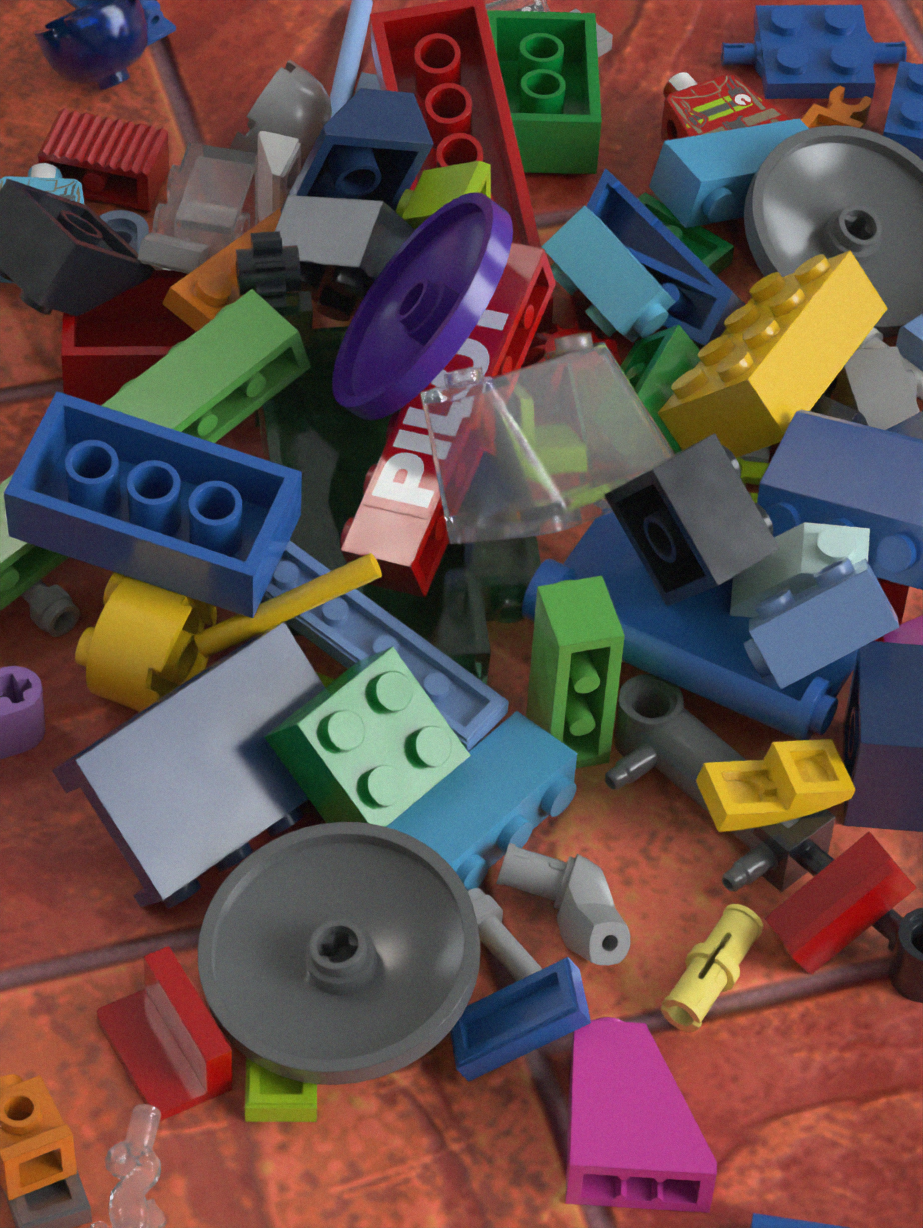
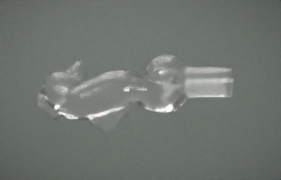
[90,1104,167,1228]

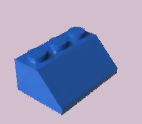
[757,409,923,590]

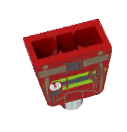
[661,72,790,143]

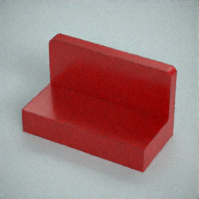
[764,831,917,975]
[97,946,232,1121]

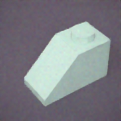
[730,522,870,618]

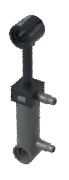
[605,674,923,1003]

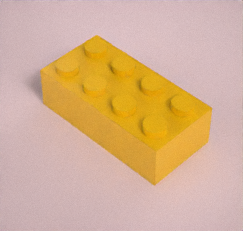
[658,250,888,458]

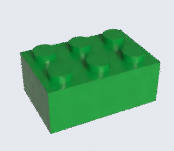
[487,10,602,174]

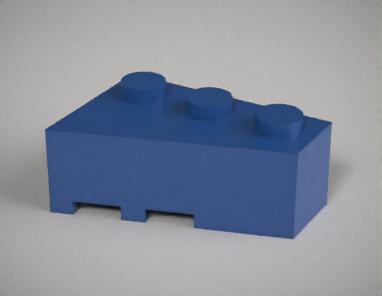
[577,168,746,349]

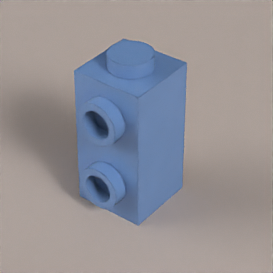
[744,558,900,689]

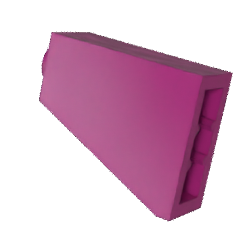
[565,1017,717,1213]

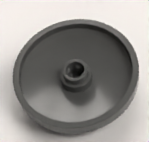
[744,125,923,338]
[198,822,481,1085]

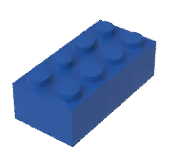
[4,391,302,618]

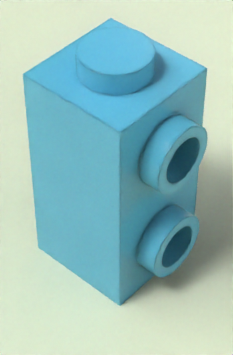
[541,205,676,343]

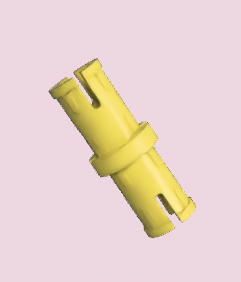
[661,904,764,1032]

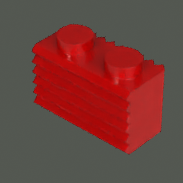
[38,108,169,211]

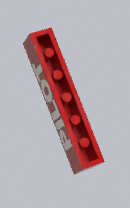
[340,243,556,598]

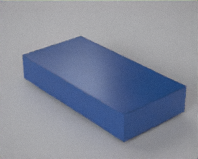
[450,957,591,1082]

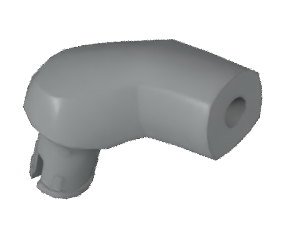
[496,843,631,966]

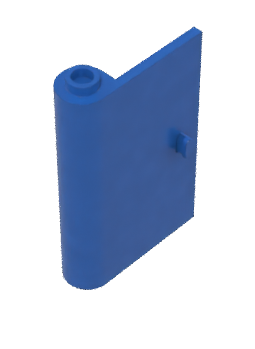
[522,502,858,741]

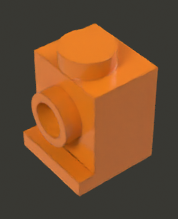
[0,1074,77,1201]

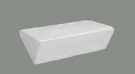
[258,131,301,222]

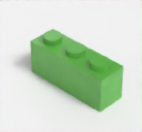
[526,576,625,769]

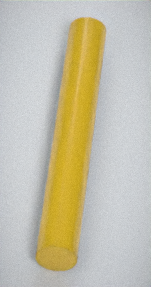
[194,553,382,658]

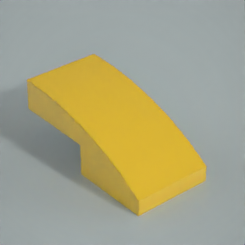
[696,739,856,832]

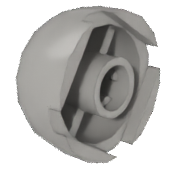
[228,60,332,172]

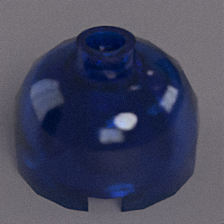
[33,0,149,90]

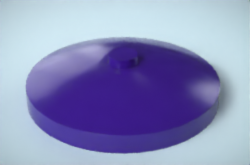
[332,192,513,421]

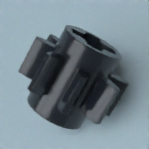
[235,231,301,308]

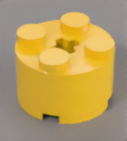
[75,572,217,712]

